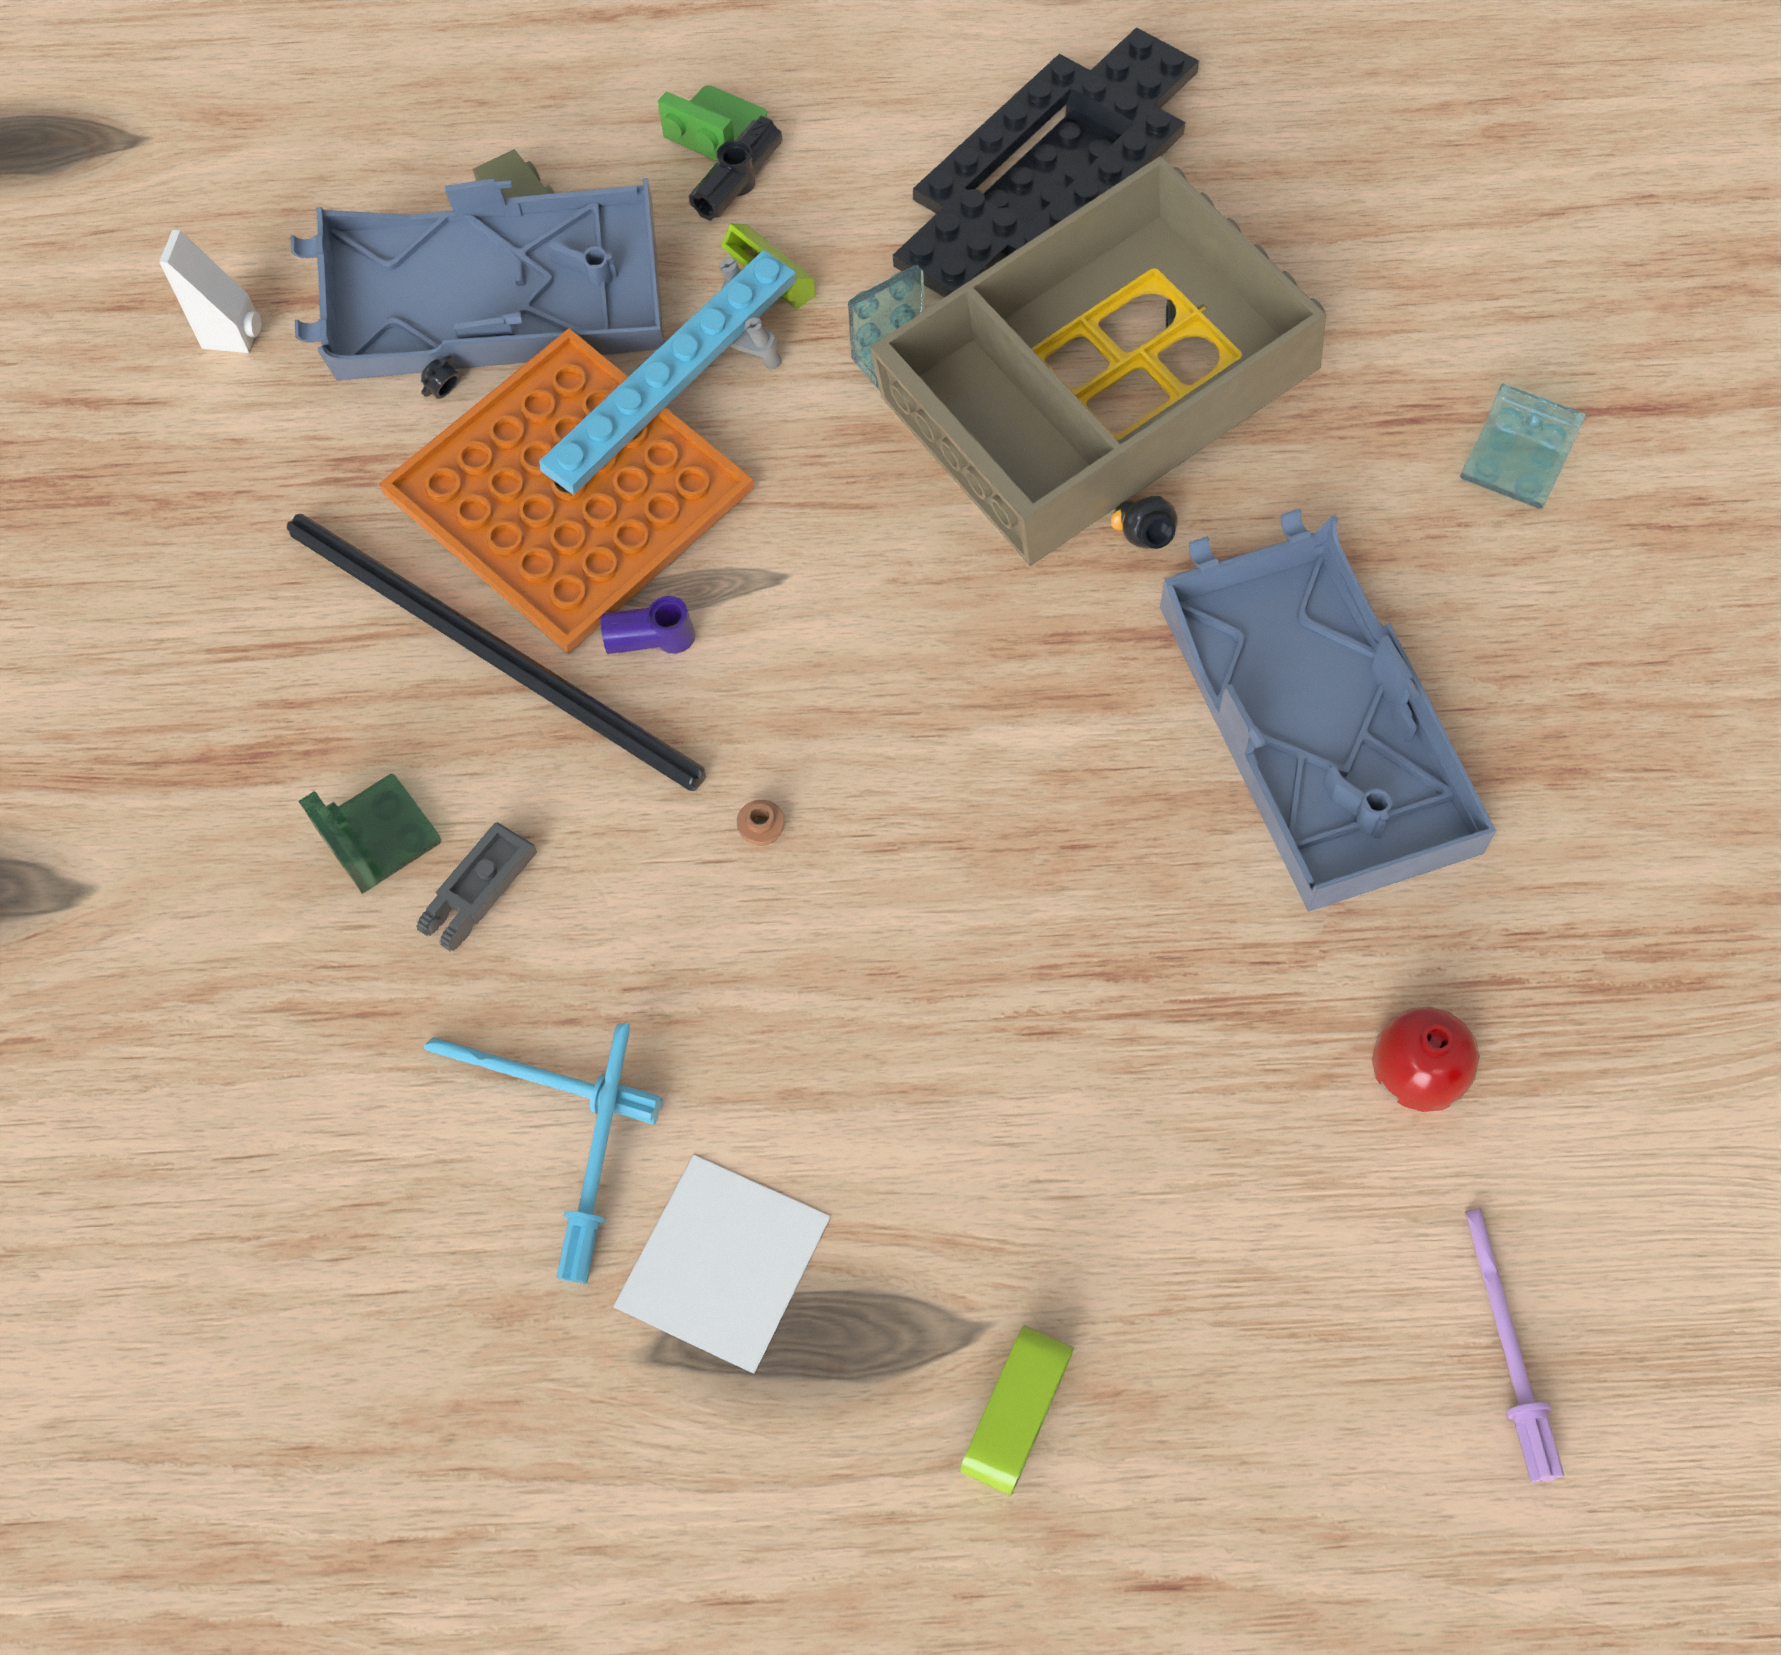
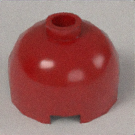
[1372,1006,1480,1112]

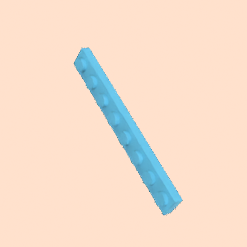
[539,250,796,495]

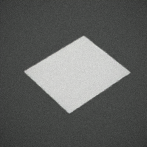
[613,1154,831,1374]

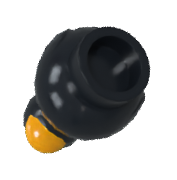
[1110,496,1178,549]

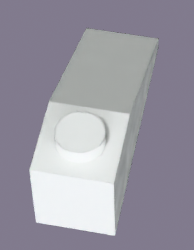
[159,230,262,353]

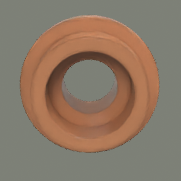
[737,800,785,846]

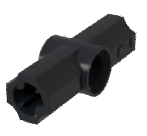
[689,116,782,221]

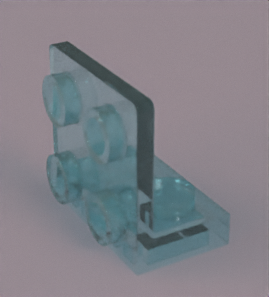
[848,265,924,390]
[1460,383,1586,509]

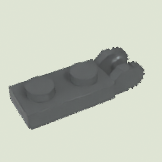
[416,822,537,952]

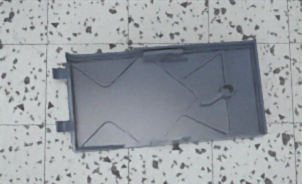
[1160,509,1496,912]

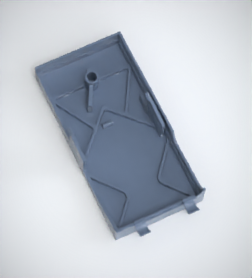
[291,178,665,381]

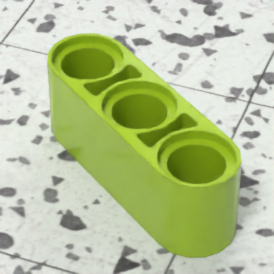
[960,1325,1074,1496]

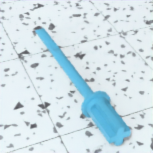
[556,1022,630,1284]
[423,1038,663,1125]

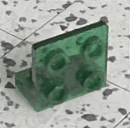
[298,774,442,894]

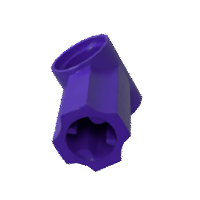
[600,596,695,654]

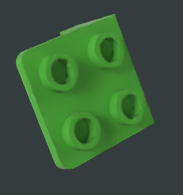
[658,85,767,161]

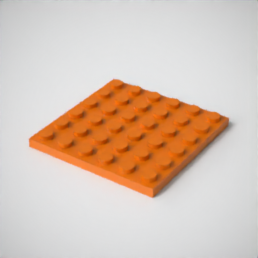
[379,328,754,654]

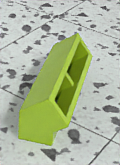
[721,223,815,310]

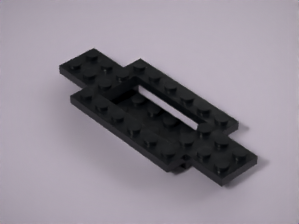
[893,27,1199,297]

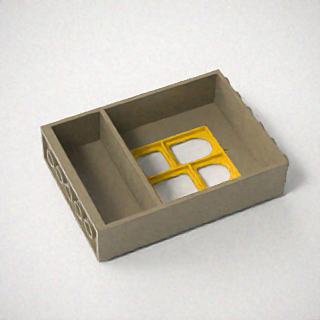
[870,156,1326,566]

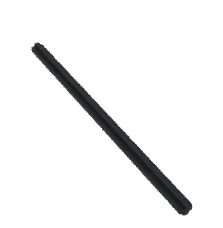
[286,514,706,791]

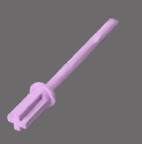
[1465,1208,1565,1483]

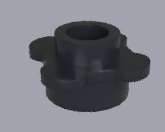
[421,355,460,399]

